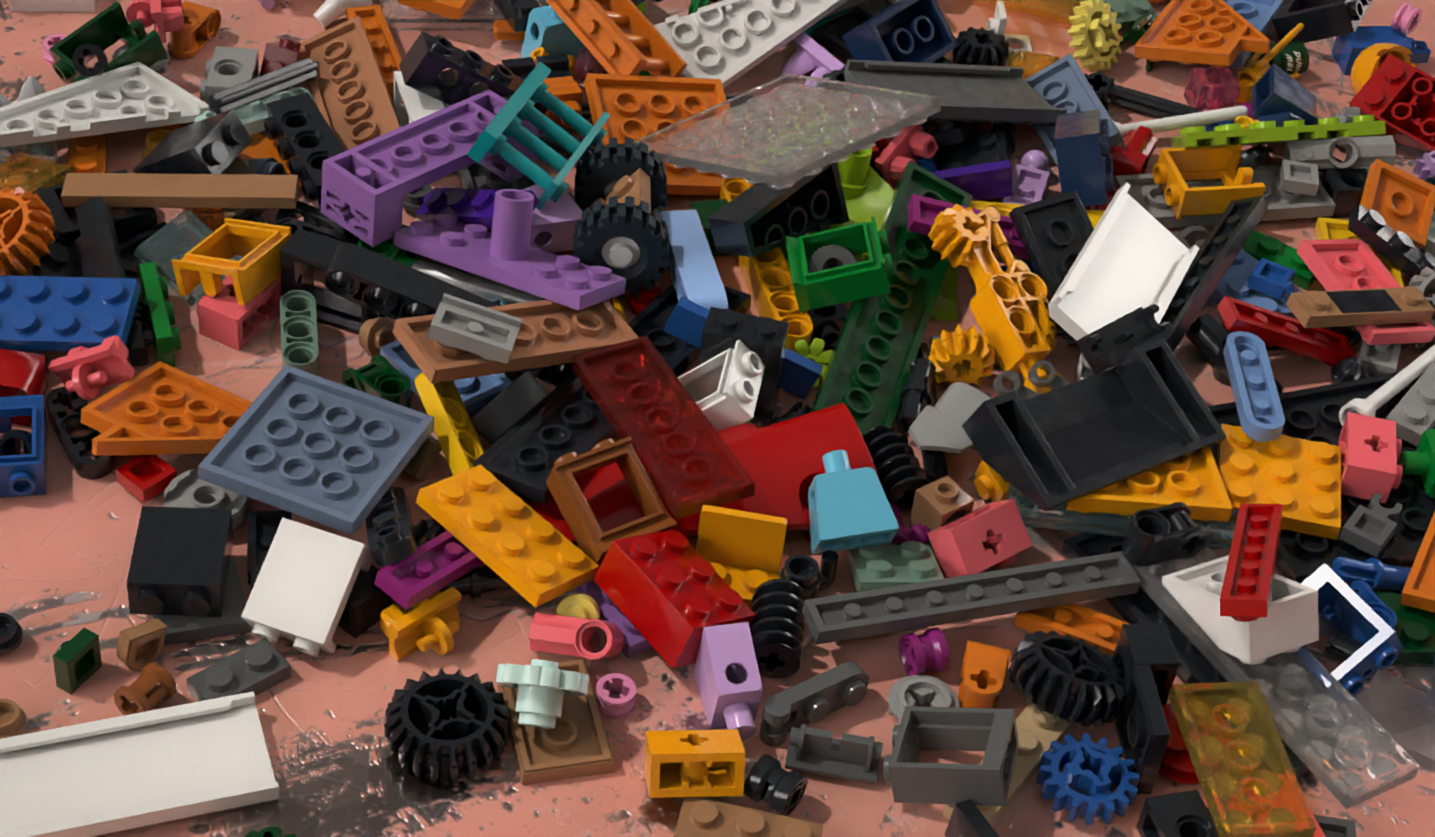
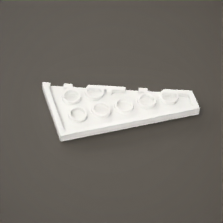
[653,0,848,89]
[0,61,210,148]

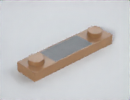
[1286,286,1435,328]

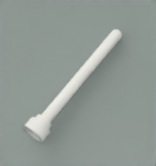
[1113,105,1249,138]
[1339,344,1435,426]

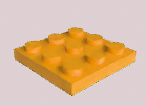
[1216,424,1341,540]

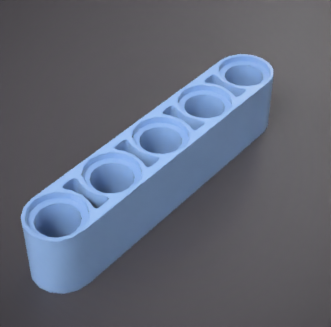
[658,209,728,310]

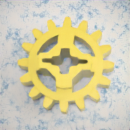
[1067,0,1123,72]

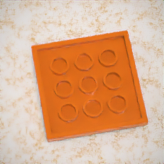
[584,73,747,196]

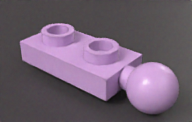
[1002,150,1050,205]

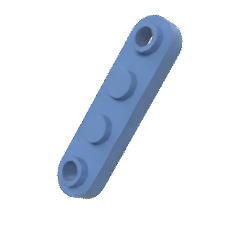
[1223,331,1285,442]

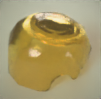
[1006,50,1060,80]

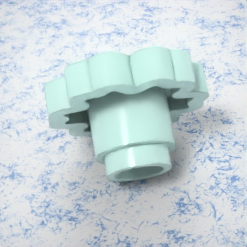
[495,659,590,729]

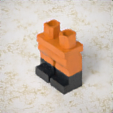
[502,53,583,129]

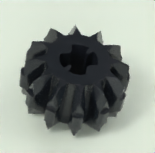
[952,27,1009,66]

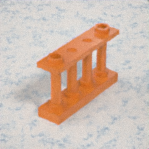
[545,0,688,77]

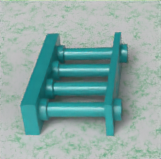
[466,62,610,210]

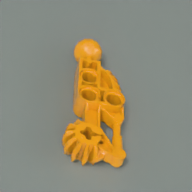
[928,204,1062,395]

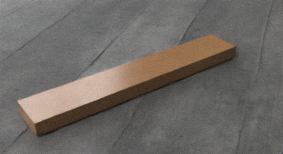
[61,173,299,209]

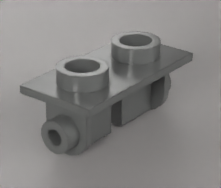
[785,724,883,784]

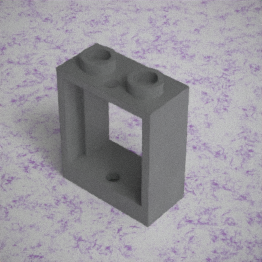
[883,706,1019,806]

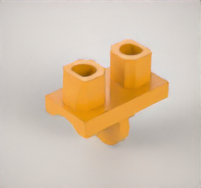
[380,587,461,662]

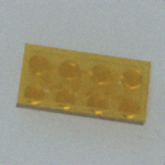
[1168,681,1316,837]

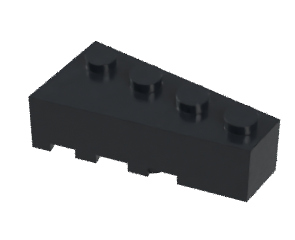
[708,150,850,257]

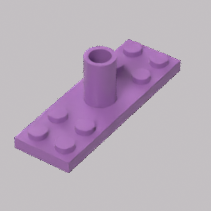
[393,189,626,311]

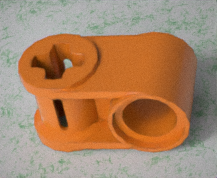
[167,1,221,59]
[958,640,1011,709]

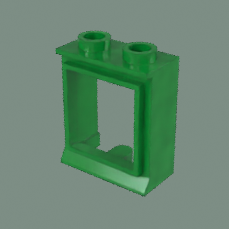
[785,216,895,312]

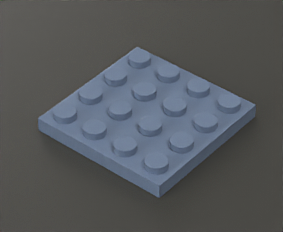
[198,365,434,535]

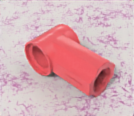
[529,612,624,661]

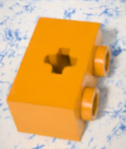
[644,729,746,798]

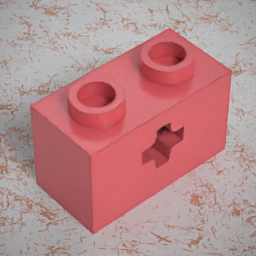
[197,276,282,351]
[1338,412,1403,504]
[927,499,1032,578]

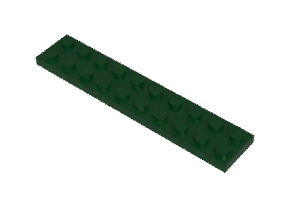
[810,161,973,435]

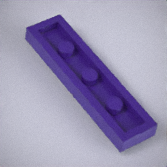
[415,187,540,228]

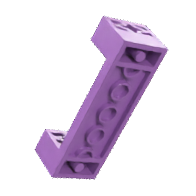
[321,89,540,247]

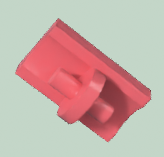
[126,0,185,43]
[874,120,938,189]
[48,335,135,400]

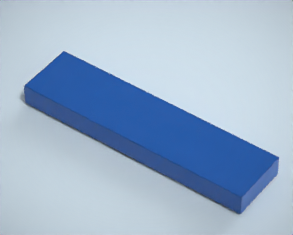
[663,296,823,400]

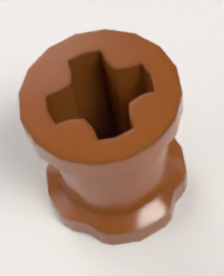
[114,662,177,715]

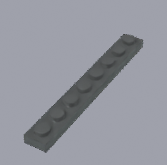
[802,551,1141,645]

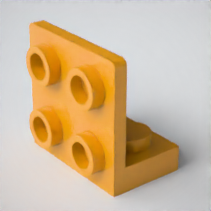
[696,505,788,609]

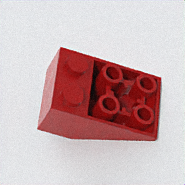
[1349,54,1435,152]

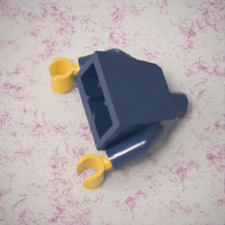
[1233,64,1321,129]

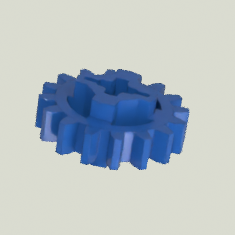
[1037,733,1140,825]

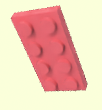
[1297,239,1435,346]

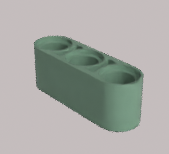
[280,290,319,376]

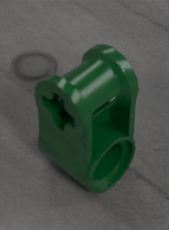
[342,355,411,409]

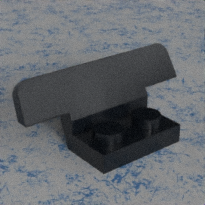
[32,197,126,278]

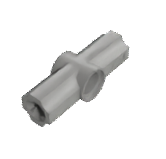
[1284,135,1396,170]

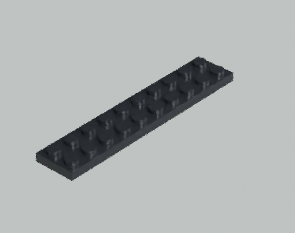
[473,284,751,505]

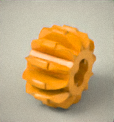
[928,324,996,387]

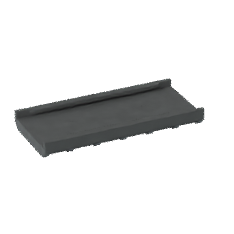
[844,59,1067,126]

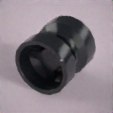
[744,754,808,816]

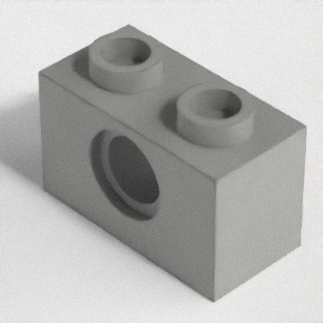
[200,46,259,105]

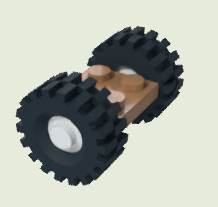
[573,137,669,298]

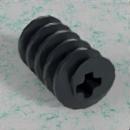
[862,425,930,512]
[749,579,807,678]

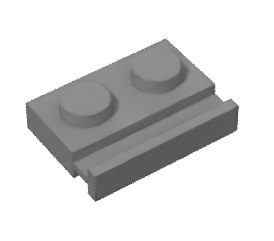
[427,293,523,364]

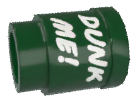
[1252,41,1309,75]

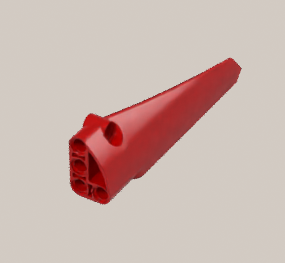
[429,403,881,545]

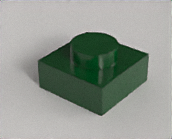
[53,628,102,694]

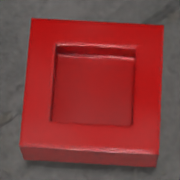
[115,455,177,503]

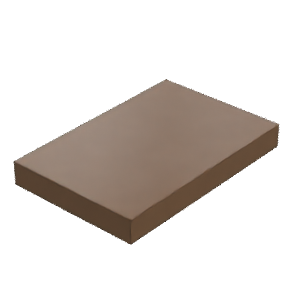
[496,658,615,785]

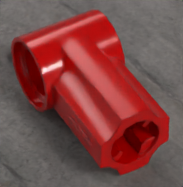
[1111,126,1158,177]

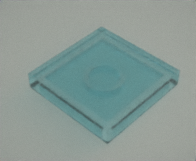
[134,208,242,306]

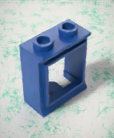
[0,395,47,498]

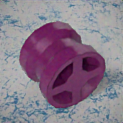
[899,627,950,676]

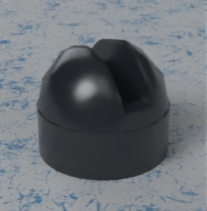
[0,430,32,456]

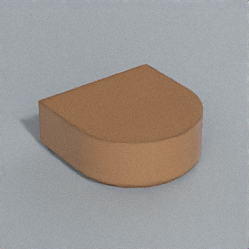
[116,618,167,670]

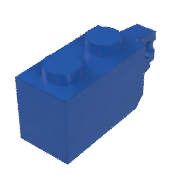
[1332,26,1431,75]

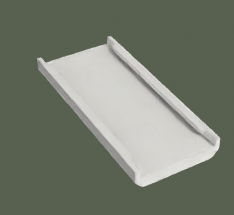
[1048,182,1199,370]
[0,691,279,837]

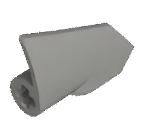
[908,382,992,455]

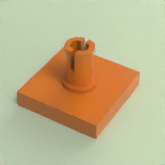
[1360,159,1435,250]

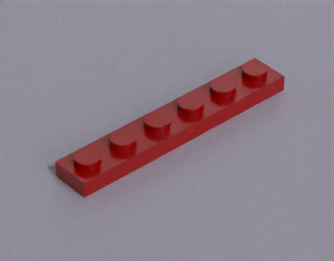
[1220,503,1283,622]

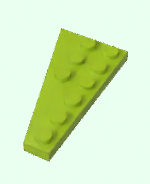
[1171,115,1386,148]

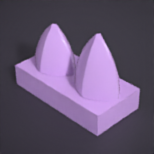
[780,32,845,93]

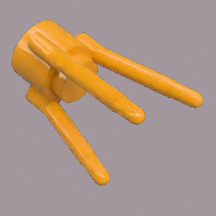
[1237,23,1304,84]

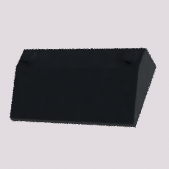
[962,338,1227,511]

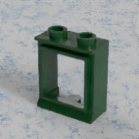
[49,2,168,83]

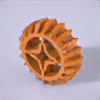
[0,186,57,276]

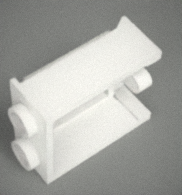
[653,339,765,447]

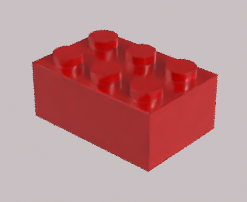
[593,528,755,669]

